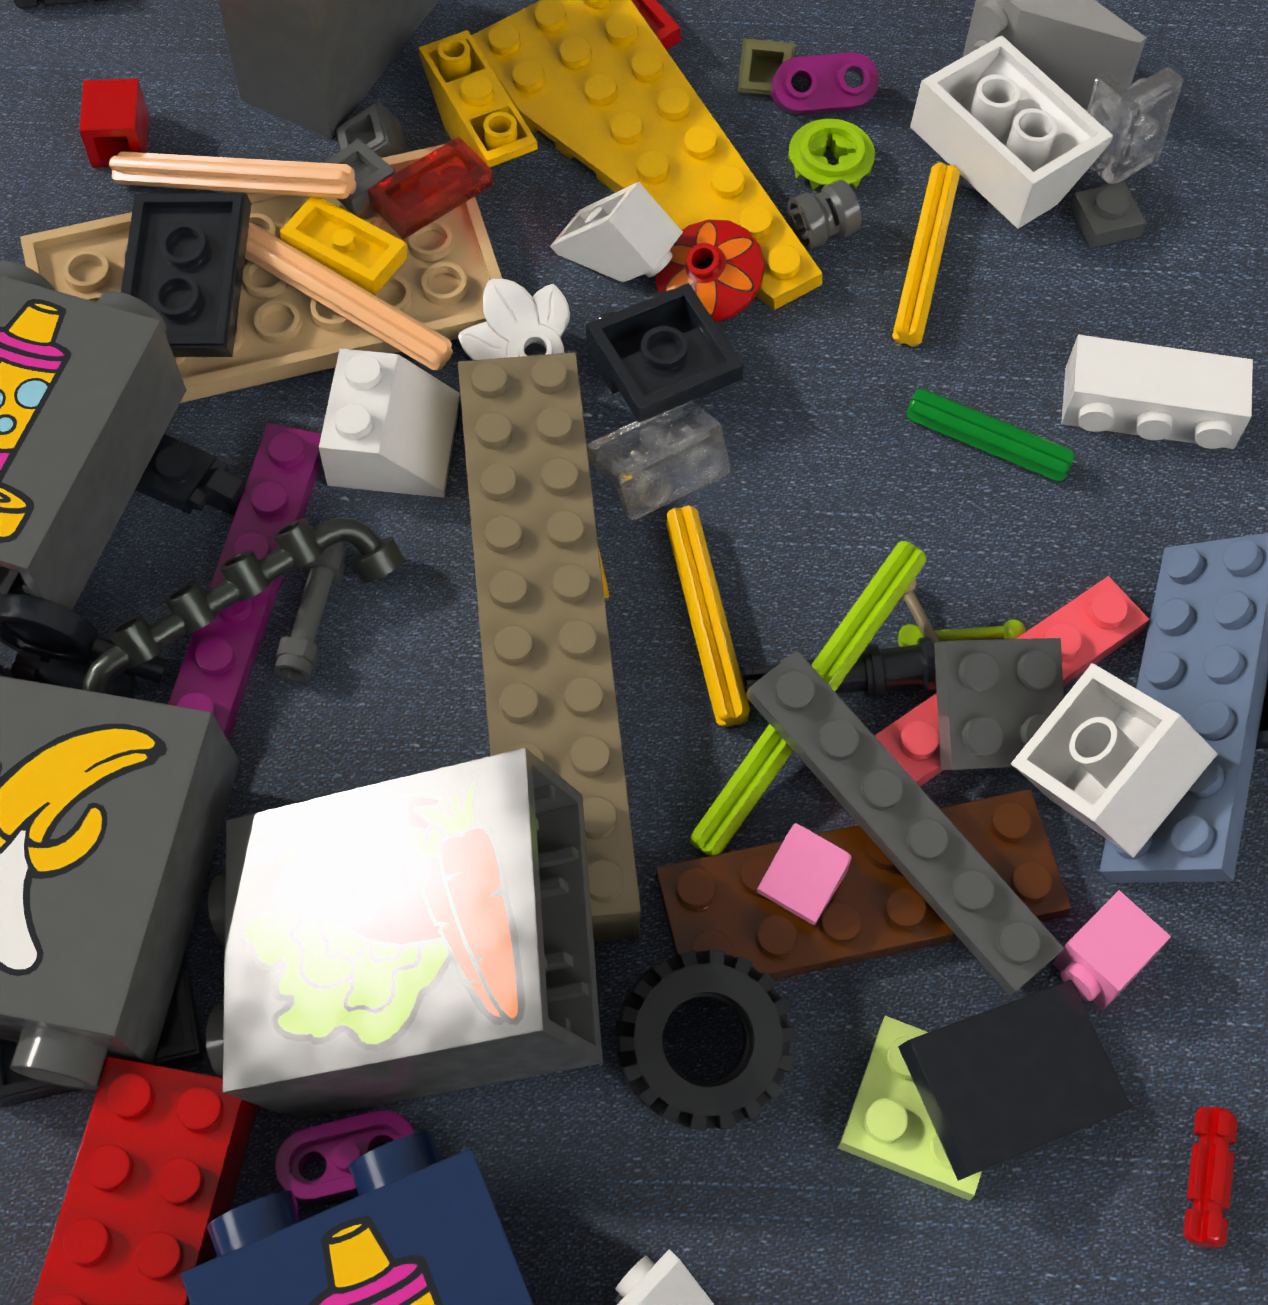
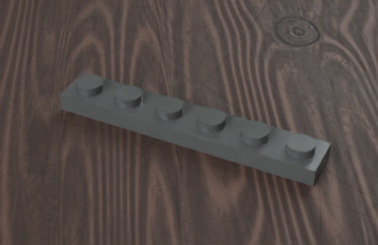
[746,650,1065,996]

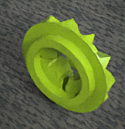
[788,119,875,191]

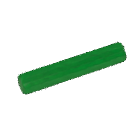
[906,388,1075,482]

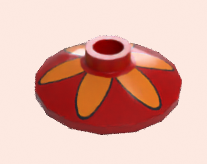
[655,219,765,323]

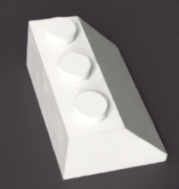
[910,35,1113,229]

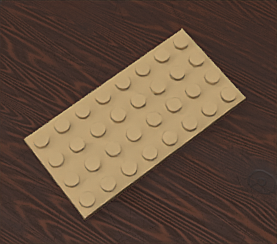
[20,142,502,403]

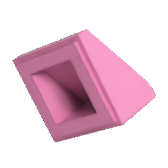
[757,823,852,926]

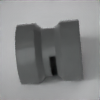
[787,180,862,251]

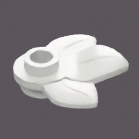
[458,279,570,360]

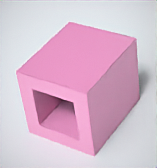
[1053,890,1171,1010]

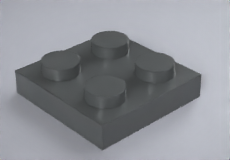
[934,638,1064,770]

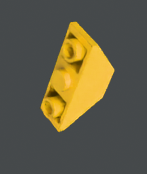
[418,30,538,168]

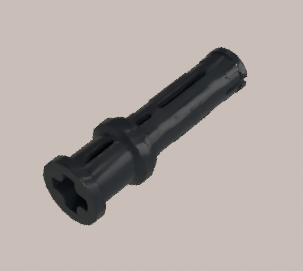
[743,637,937,706]

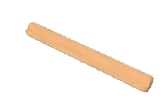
[109,152,357,199]
[245,221,453,370]

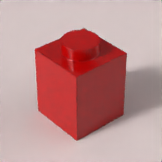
[79,78,149,168]

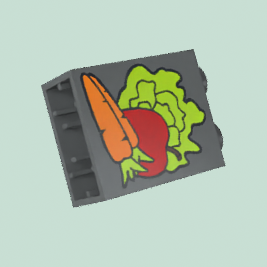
[206,748,603,1120]

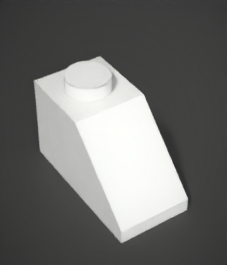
[550,182,683,282]

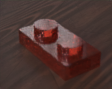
[368,136,493,240]

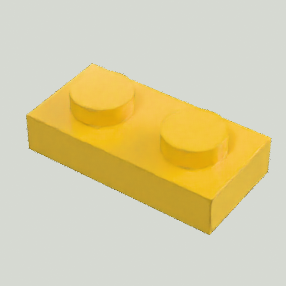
[279,197,408,295]

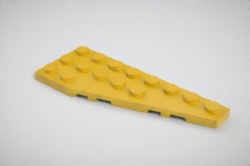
[471,0,822,310]

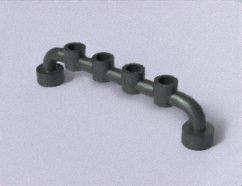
[83,517,405,694]

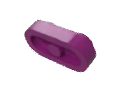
[771,52,879,115]
[275,1110,414,1205]

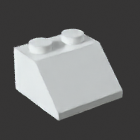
[319,348,461,498]

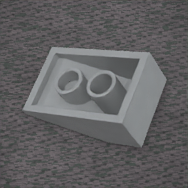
[963,0,1147,120]

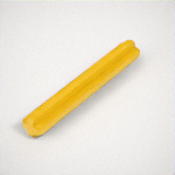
[892,162,960,347]
[666,505,750,727]

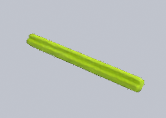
[690,540,927,856]

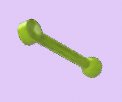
[898,619,1026,646]

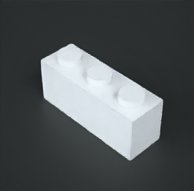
[1061,335,1253,449]

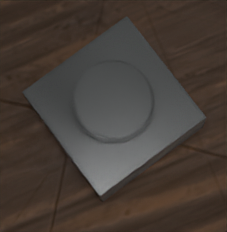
[324,138,397,215]
[1070,181,1146,248]

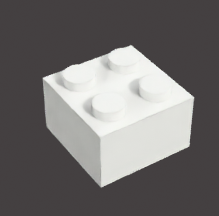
[1011,663,1218,858]

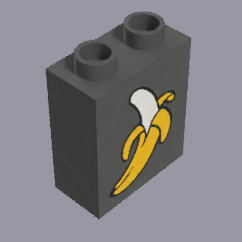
[0,676,240,1090]

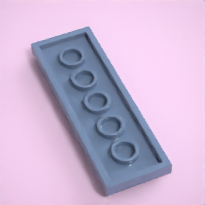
[1099,533,1268,883]

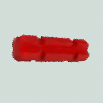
[1183,1107,1238,1249]

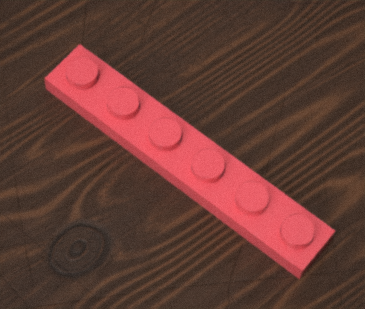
[874,576,1150,786]

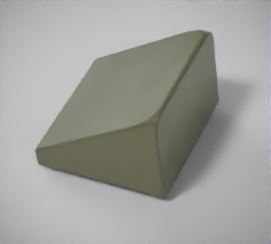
[737,38,796,97]

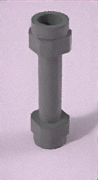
[274,542,347,683]

